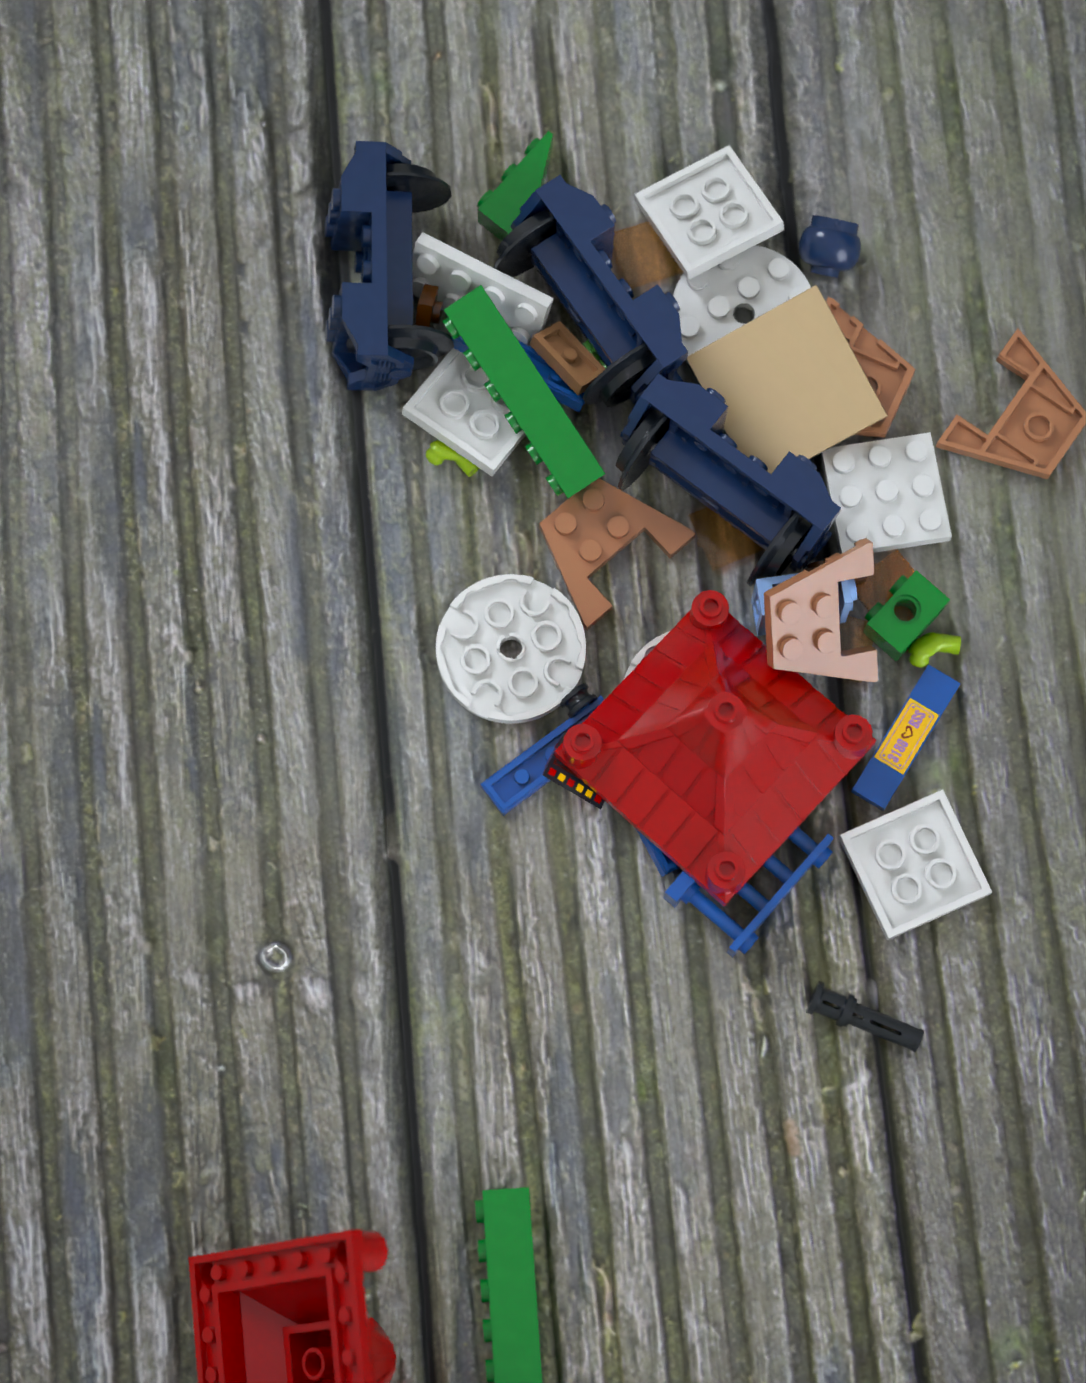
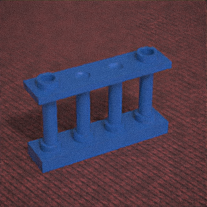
[663,827,834,958]

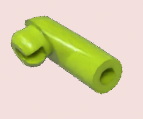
[425,439,480,477]
[909,632,961,668]

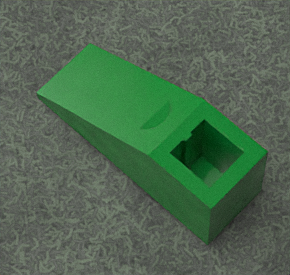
[477,131,553,241]

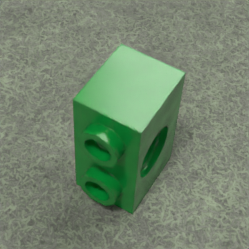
[863,570,950,662]

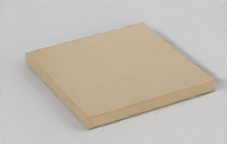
[687,285,888,474]

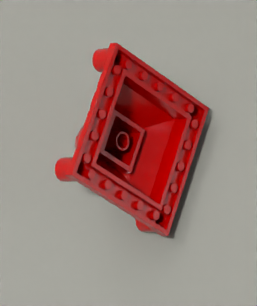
[554,590,877,907]
[188,1229,396,1383]

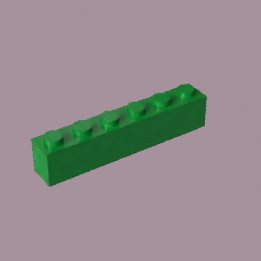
[442,285,605,498]
[475,1187,542,1383]

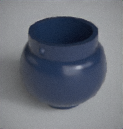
[799,215,861,278]

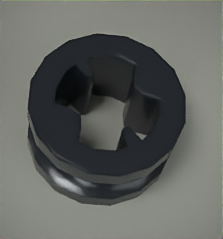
[560,683,597,718]

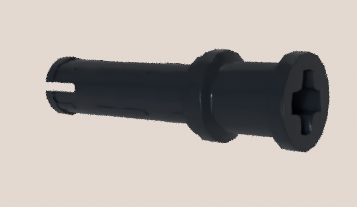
[806,981,924,1053]

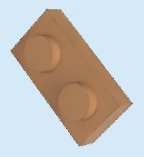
[529,321,605,395]

